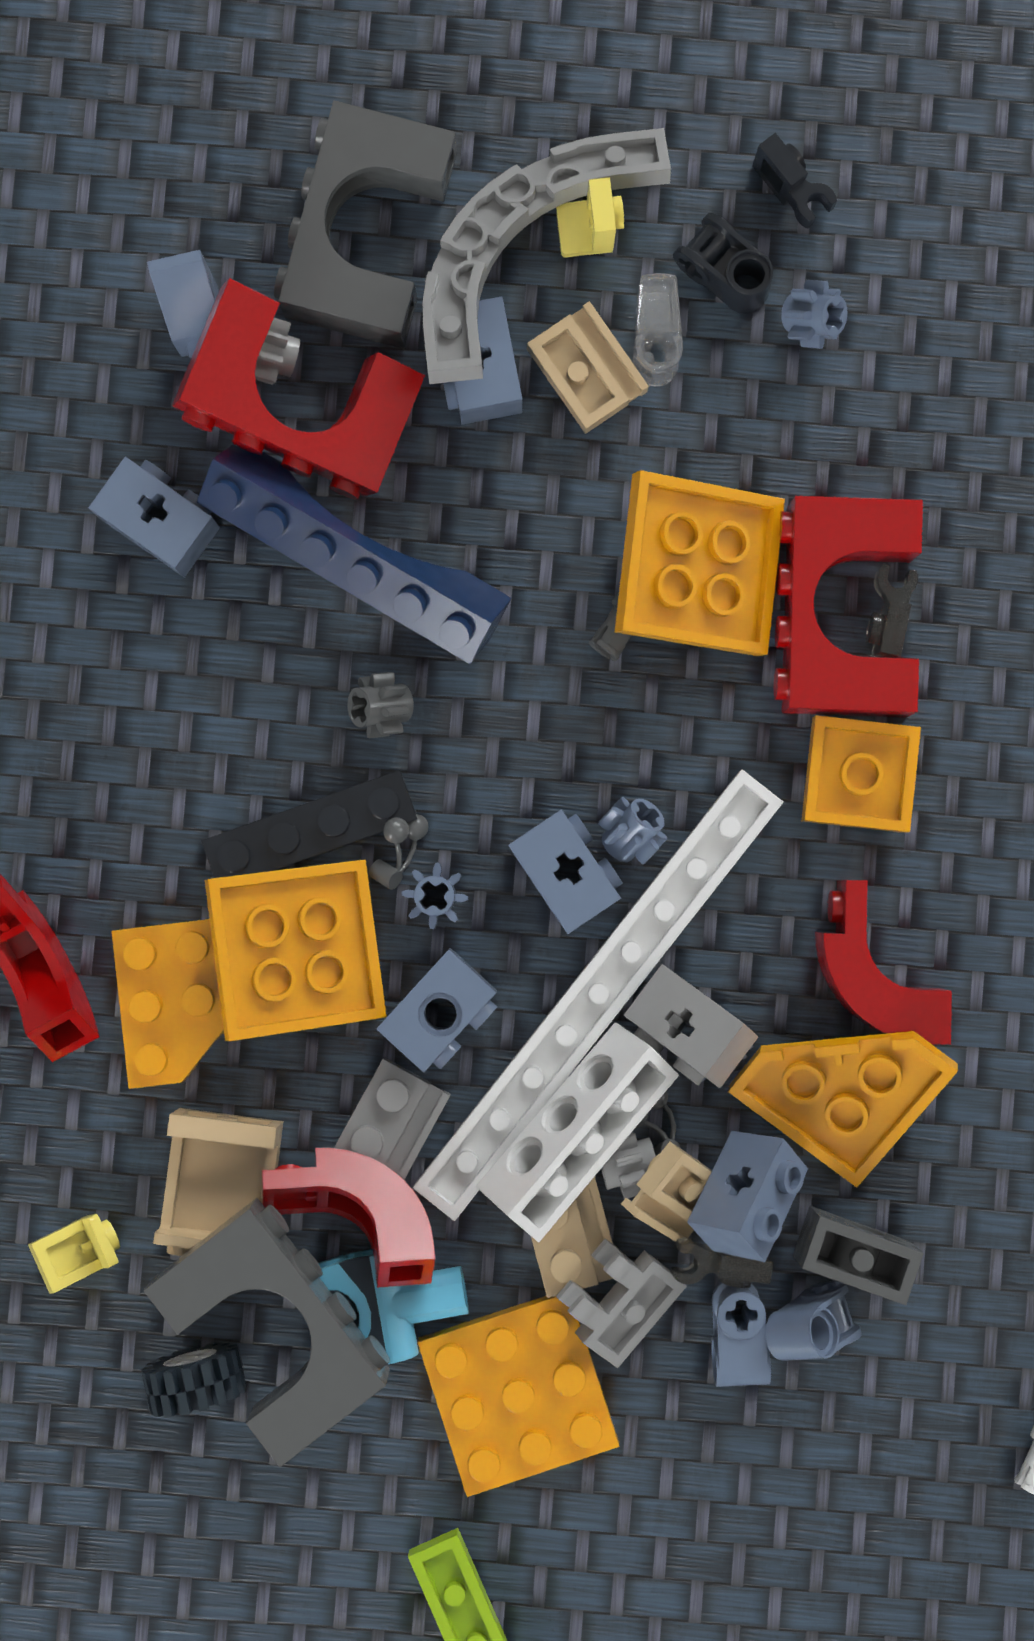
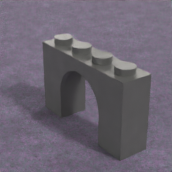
[274,100,457,349]
[144,1198,390,1467]

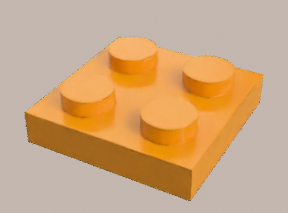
[801,715,921,833]

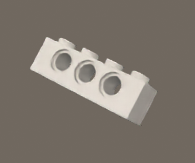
[476,1022,679,1242]

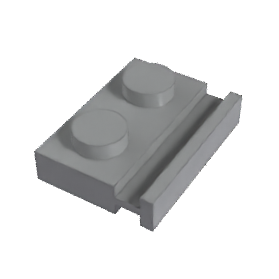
[334,1057,451,1179]

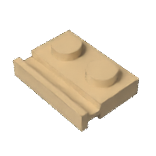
[527,301,649,434]
[621,1141,712,1249]
[531,1176,615,1298]

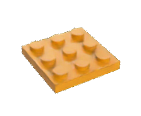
[614,470,785,656]
[205,859,387,1041]
[417,1295,620,1497]

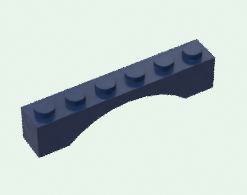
[196,444,512,664]

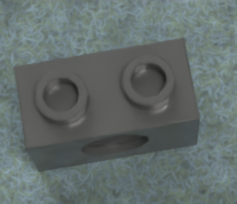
[793,1206,924,1305]

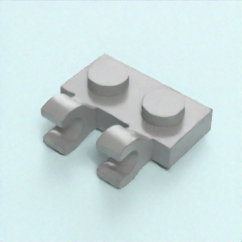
[556,1239,687,1368]

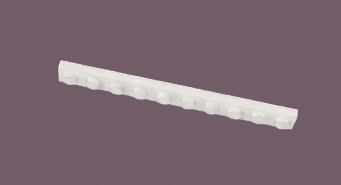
[413,769,783,1221]

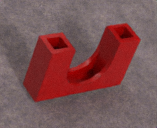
[172,278,425,500]
[774,496,923,717]

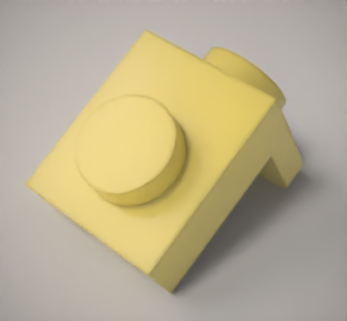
[556,177,624,258]
[28,1214,120,1294]

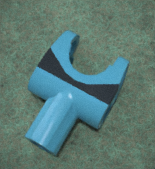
[318,1248,469,1364]

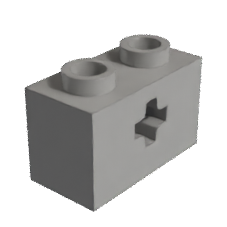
[624,964,758,1088]

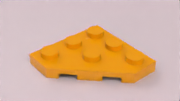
[111,919,224,1089]
[728,1031,958,1188]

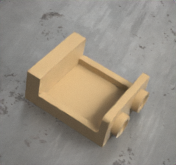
[153,1108,284,1256]

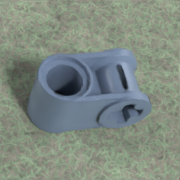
[711,1276,771,1387]
[765,1280,862,1361]

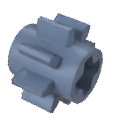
[781,280,848,349]
[598,797,667,864]
[402,863,469,929]

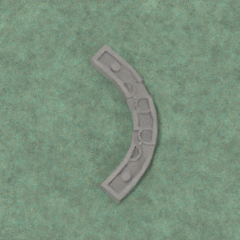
[423,128,671,384]

